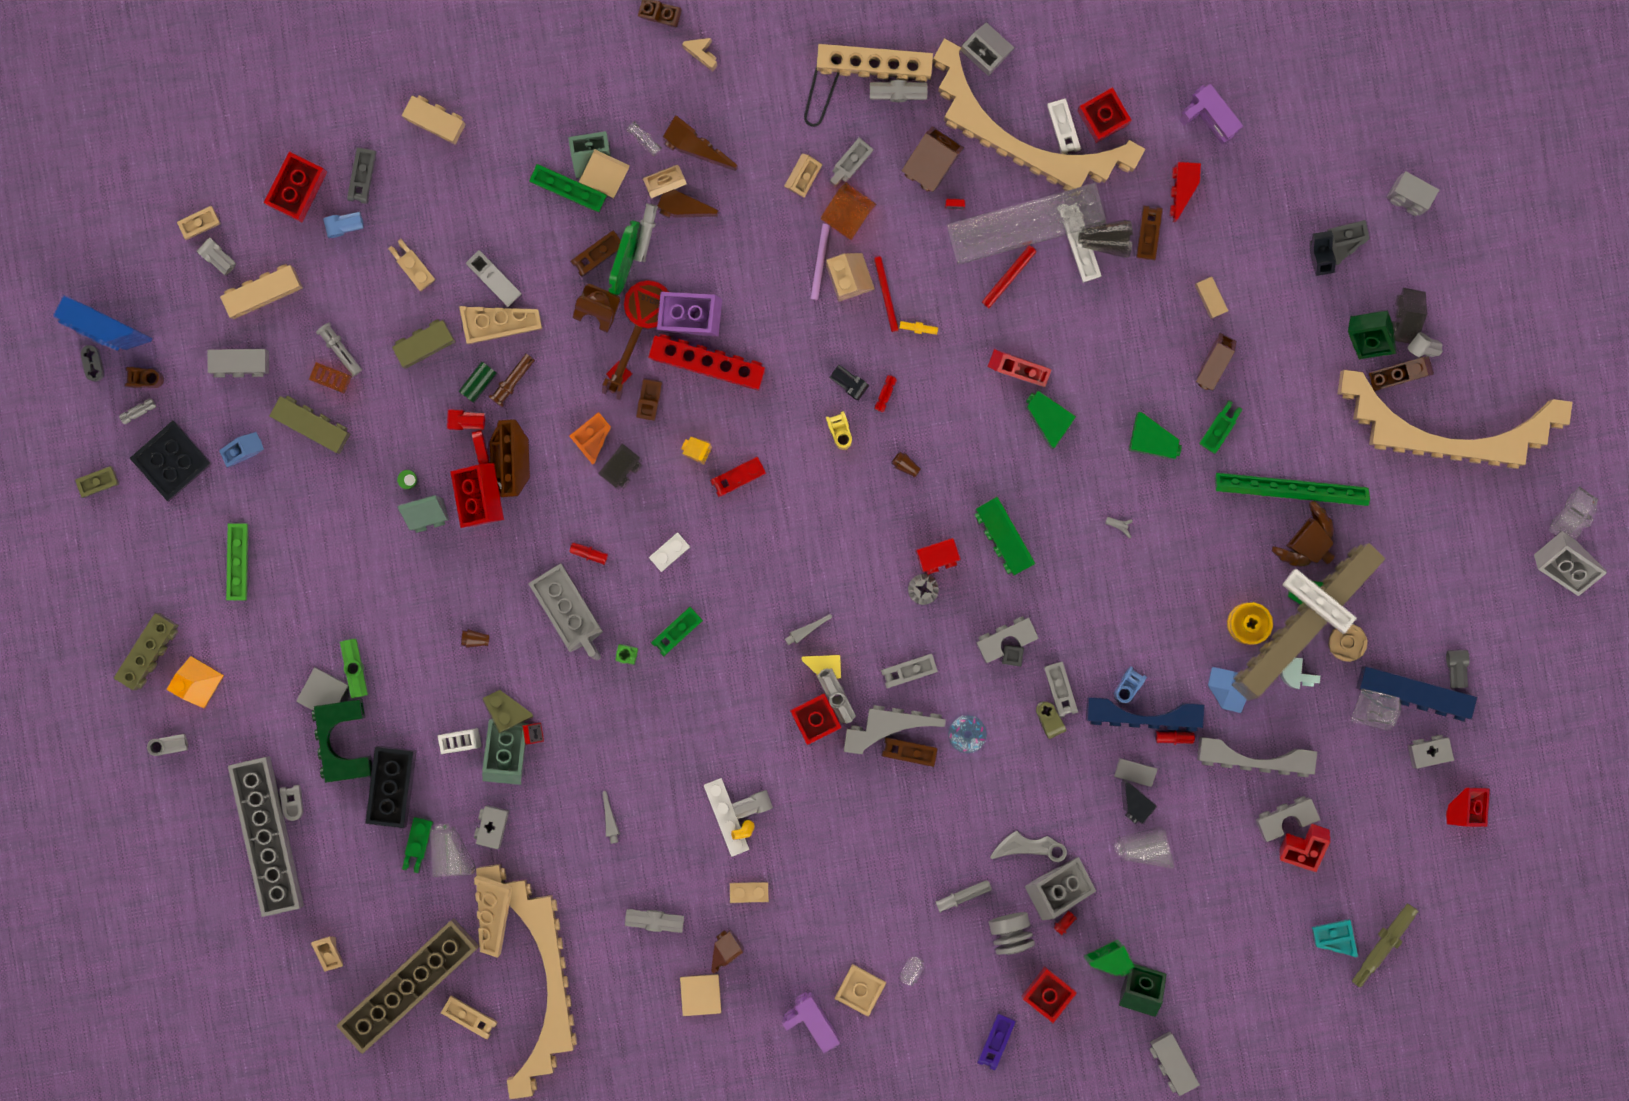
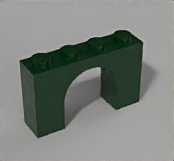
[312,699,372,783]

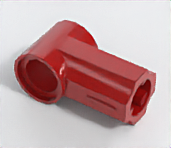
[447,410,486,430]

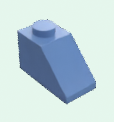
[219,432,264,468]

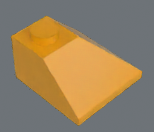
[166,656,224,708]

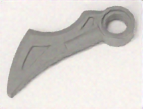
[991,831,1067,862]

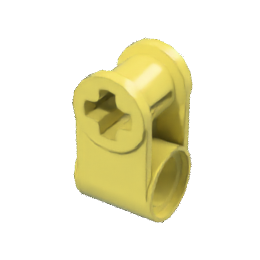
[826,411,852,450]

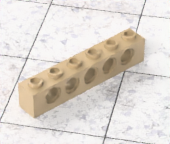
[817,44,933,82]

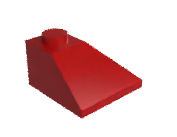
[1446,788,1490,827]

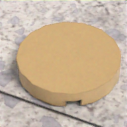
[1328,624,1368,662]

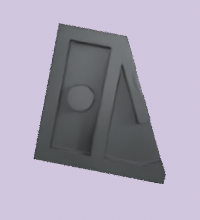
[1327,220,1369,265]

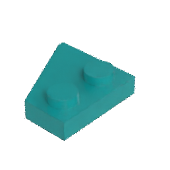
[1312,919,1358,957]

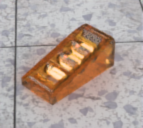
[309,362,352,394]

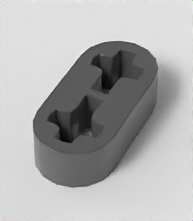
[81,345,104,382]

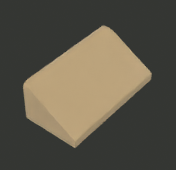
[784,154,823,198]
[1195,277,1228,319]

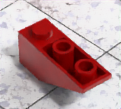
[1170,162,1201,222]

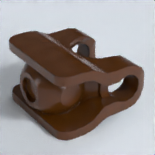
[572,284,620,333]

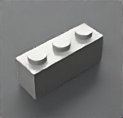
[207,349,269,378]
[1149,1031,1200,1096]

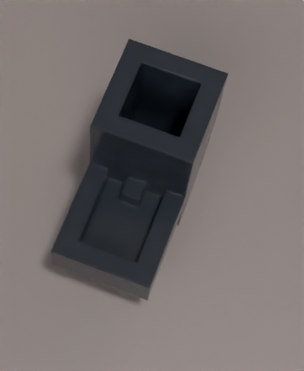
[1310,231,1336,276]

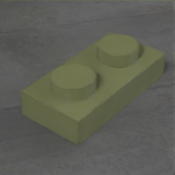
[75,466,119,498]

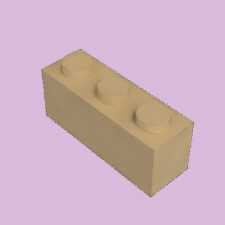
[402,95,466,145]

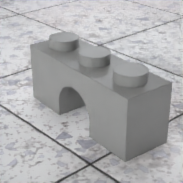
[976,616,1039,663]
[1255,796,1320,842]

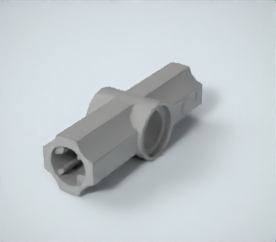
[870,80,927,102]
[817,668,856,724]
[625,909,684,933]

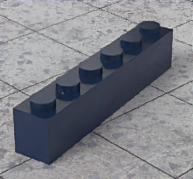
[1356,666,1478,722]

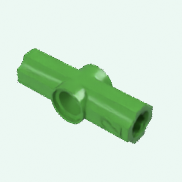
[340,638,368,698]
[615,644,638,665]

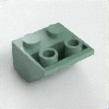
[568,131,611,179]

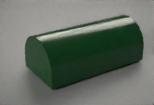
[458,361,497,403]

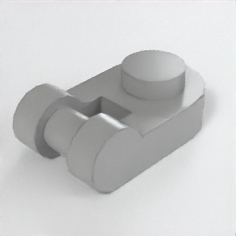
[280,785,303,821]

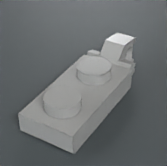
[830,137,874,187]

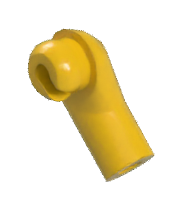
[731,820,755,840]

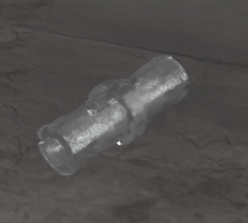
[626,121,662,157]

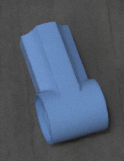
[323,212,364,238]

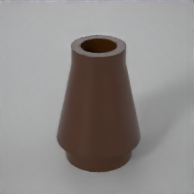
[891,451,921,477]
[461,629,489,648]

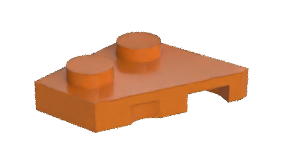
[569,412,611,465]

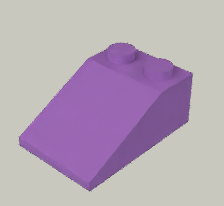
[657,292,722,337]

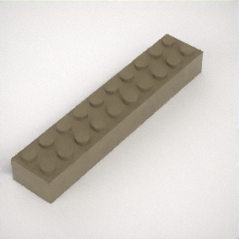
[1232,543,1386,701]

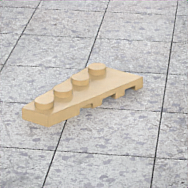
[474,875,512,958]

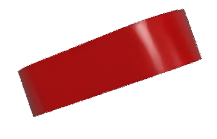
[472,430,490,464]

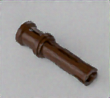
[489,353,535,407]

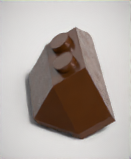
[489,419,530,497]

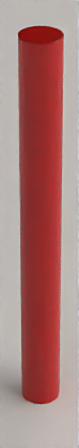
[874,256,899,332]

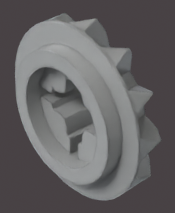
[908,574,939,605]

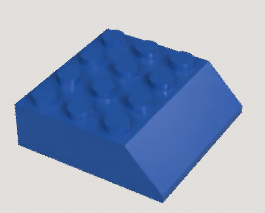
[53,295,153,351]

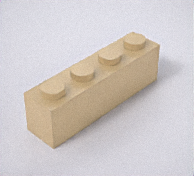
[220,264,303,320]

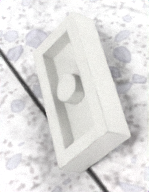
[649,532,690,572]

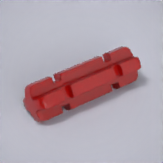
[875,375,897,412]

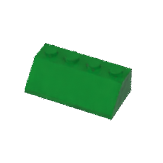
[974,497,1036,576]

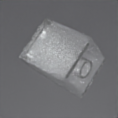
[430,823,476,877]
[1114,827,1175,868]

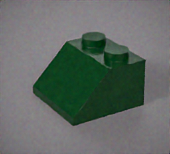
[1348,310,1396,360]
[1119,964,1167,1017]

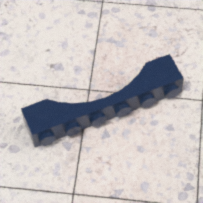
[1086,697,1204,731]

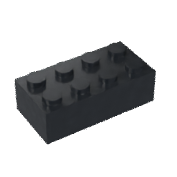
[365,746,417,828]

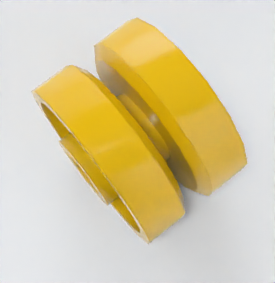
[1227,602,1273,645]

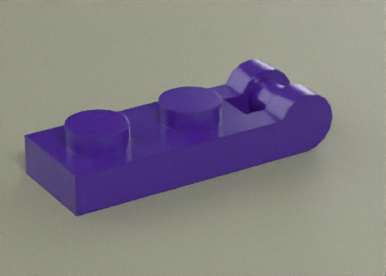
[977,1013,1016,1071]

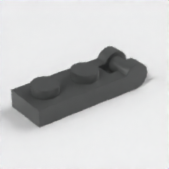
[347,147,377,204]

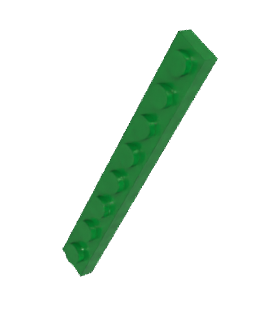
[1215,473,1370,506]

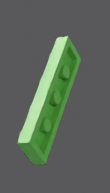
[226,523,248,601]

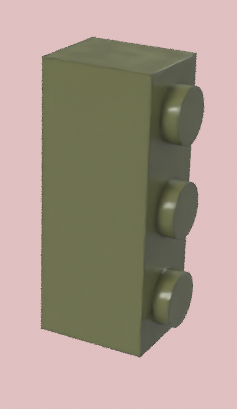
[392,319,456,369]

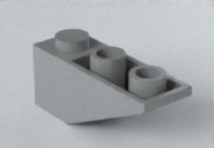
[466,250,522,307]

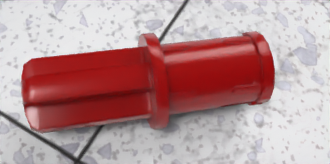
[570,542,608,565]
[1156,730,1195,745]

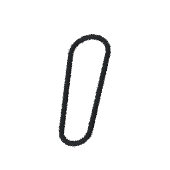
[804,59,839,127]

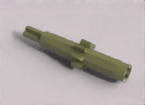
[1352,903,1419,988]

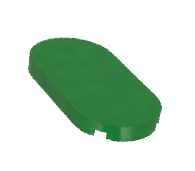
[608,220,641,295]

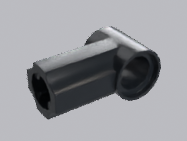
[829,365,870,401]

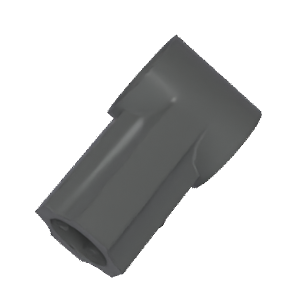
[1446,650,1469,688]

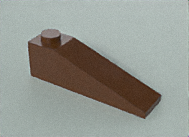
[663,115,738,171]

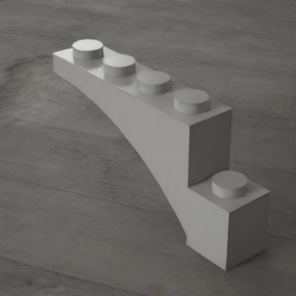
[844,705,946,754]

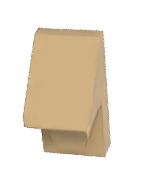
[682,38,717,72]
[312,937,343,972]

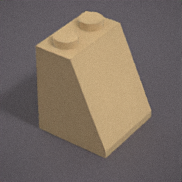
[826,253,875,302]

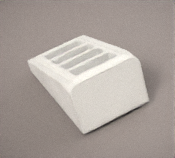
[438,728,481,754]

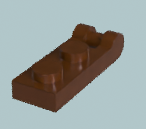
[1136,205,1163,261]
[570,230,621,277]
[881,737,938,767]

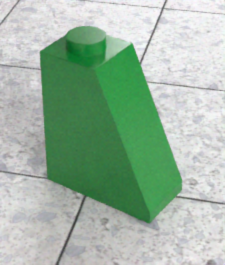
[1026,391,1076,449]
[1129,412,1182,460]

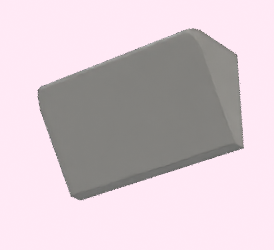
[1114,758,1157,787]

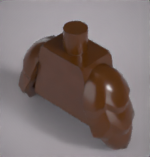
[1272,501,1335,567]

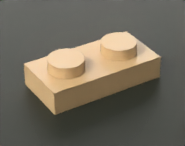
[177,206,221,240]
[730,882,769,903]

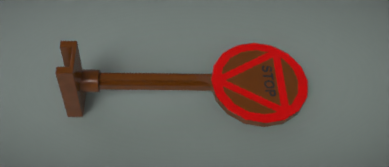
[602,280,669,400]

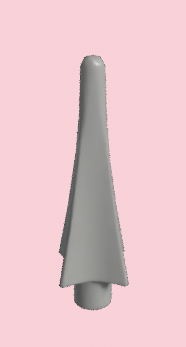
[785,614,832,645]
[602,791,620,844]

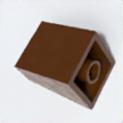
[901,127,964,192]

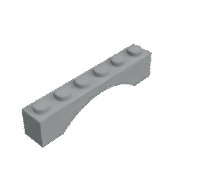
[1197,737,1317,778]

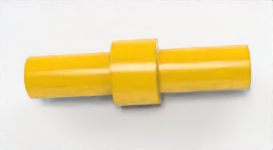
[899,321,938,335]

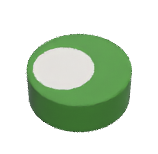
[397,470,417,489]

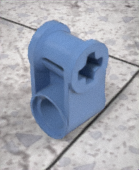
[1114,666,1147,703]

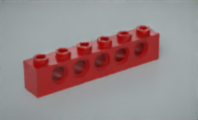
[648,334,766,391]

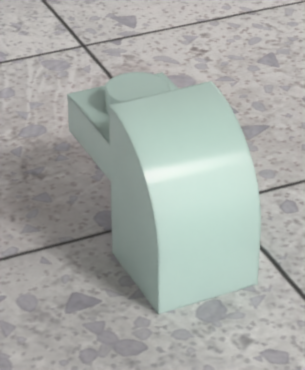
[1280,658,1320,689]

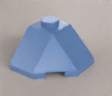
[1208,667,1247,713]

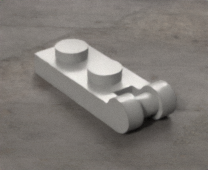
[881,653,938,688]
[1044,661,1078,718]

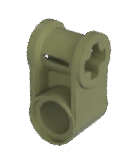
[1036,701,1066,739]

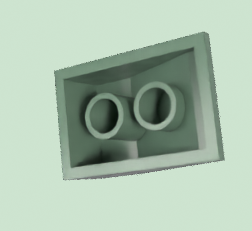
[398,495,449,533]
[482,719,527,785]

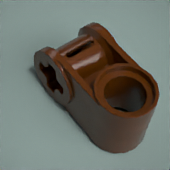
[125,367,164,388]

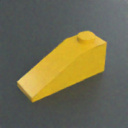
[681,437,712,465]

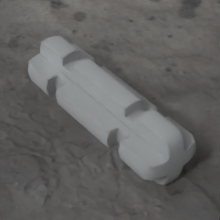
[119,398,156,424]

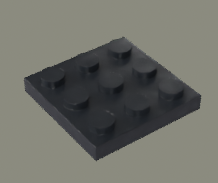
[130,420,212,502]

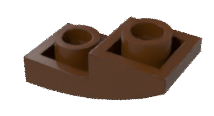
[638,0,682,28]

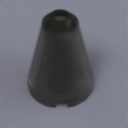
[1078,219,1133,258]

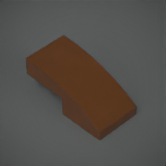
[636,378,663,421]

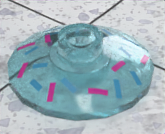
[948,715,987,753]

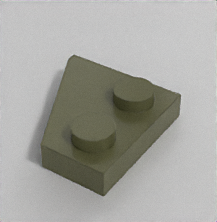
[482,690,533,733]

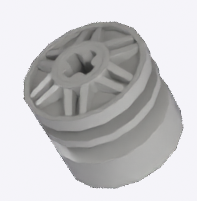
[988,912,1035,955]

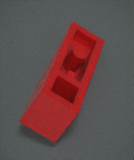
[987,349,1052,387]

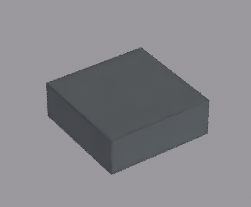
[1002,645,1024,667]

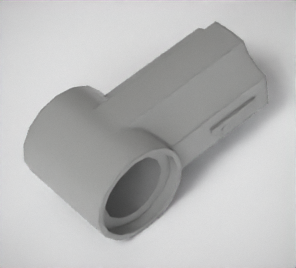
[196,237,236,276]
[1407,332,1443,358]
[147,734,188,756]
[732,790,773,819]

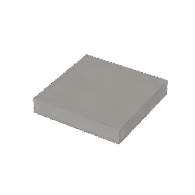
[296,667,349,710]

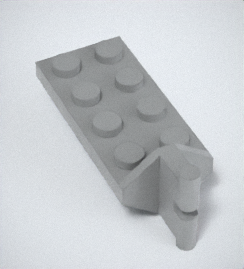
[528,563,603,660]

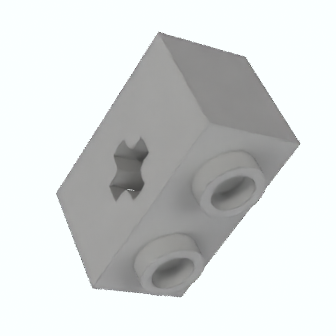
[1407,734,1454,769]
[474,805,510,849]

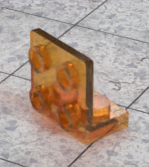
[821,183,877,240]

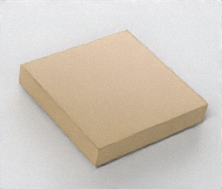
[579,149,630,198]
[643,165,687,198]
[834,964,886,1017]
[680,974,721,1016]

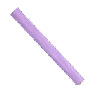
[810,224,830,300]

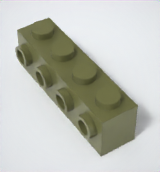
[114,613,179,690]

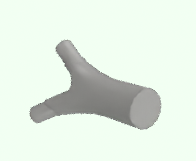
[1105,517,1133,539]

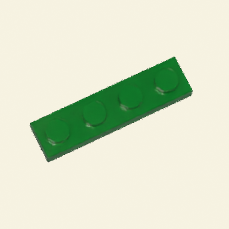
[529,164,607,213]

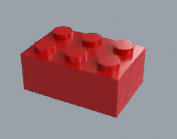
[264,152,327,223]
[450,463,504,528]

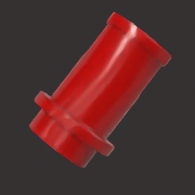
[1053,910,1077,936]

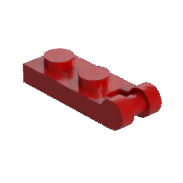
[710,456,766,498]

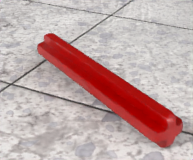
[982,245,1037,308]

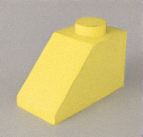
[802,655,841,679]

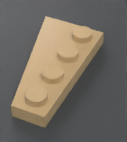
[459,306,542,344]

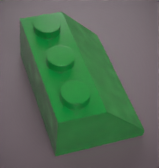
[1083,939,1134,976]

